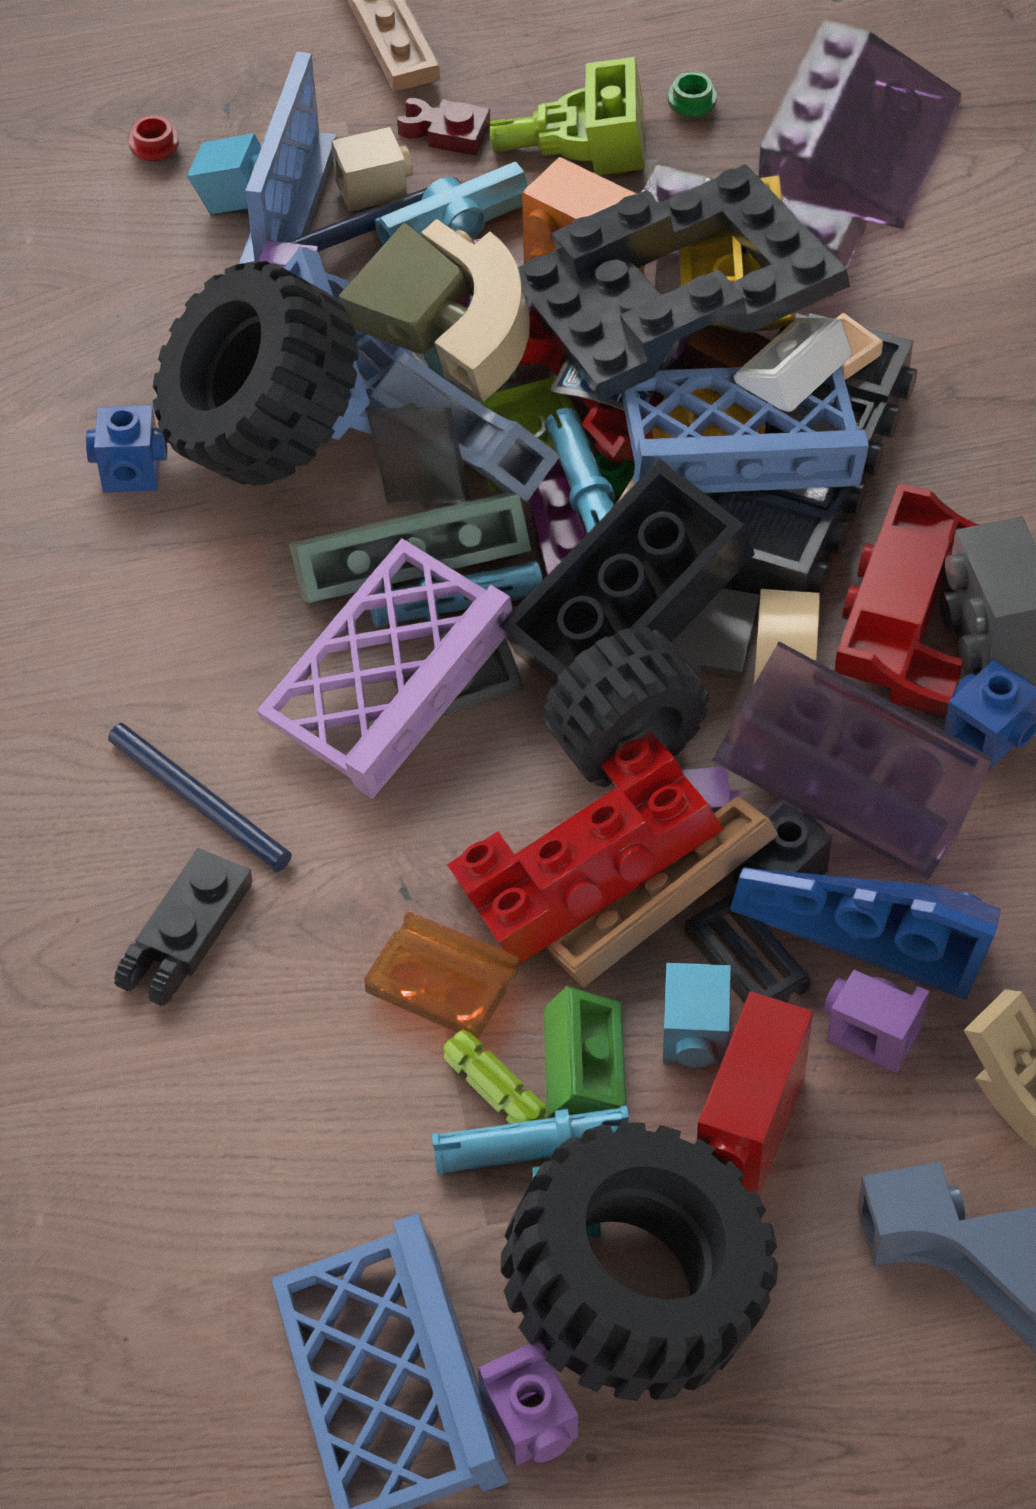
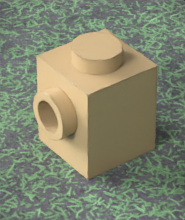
[331,127,413,212]

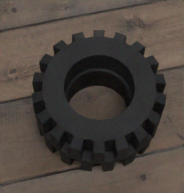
[543,627,709,787]

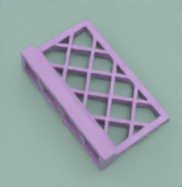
[256,538,513,799]

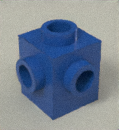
[86,405,168,492]
[943,660,1036,769]

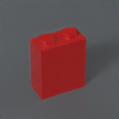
[697,991,813,1198]

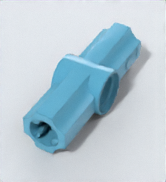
[375,162,529,246]

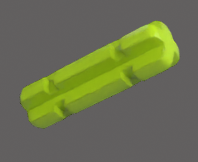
[443,1030,547,1124]

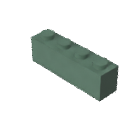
[289,492,531,603]

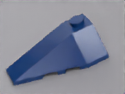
[730,868,1001,1000]

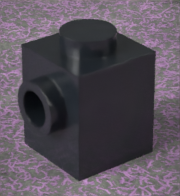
[734,803,832,885]

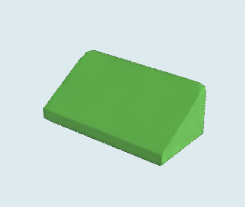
[544,986,626,1117]

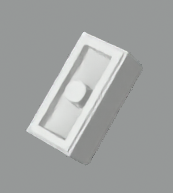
[733,318,851,412]

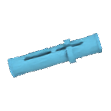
[545,408,615,533]
[370,560,542,628]
[432,1105,629,1176]

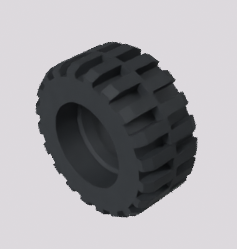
[153,261,359,486]
[501,1122,778,1401]

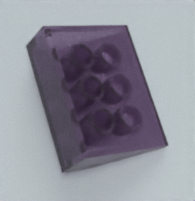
[758,21,961,229]

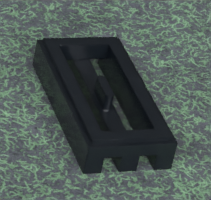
[685,892,810,1003]

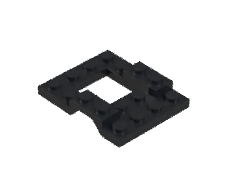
[518,164,850,401]

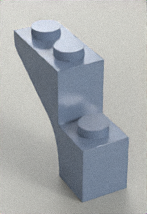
[370,352,560,502]
[857,1161,1036,1353]

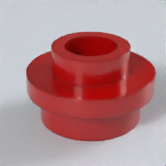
[128,115,179,162]

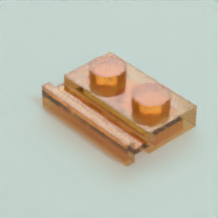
[364,910,519,1039]

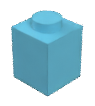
[187,133,262,215]
[663,963,731,1068]

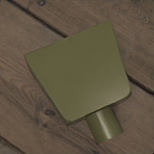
[339,223,471,354]

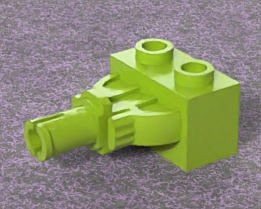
[490,57,645,175]

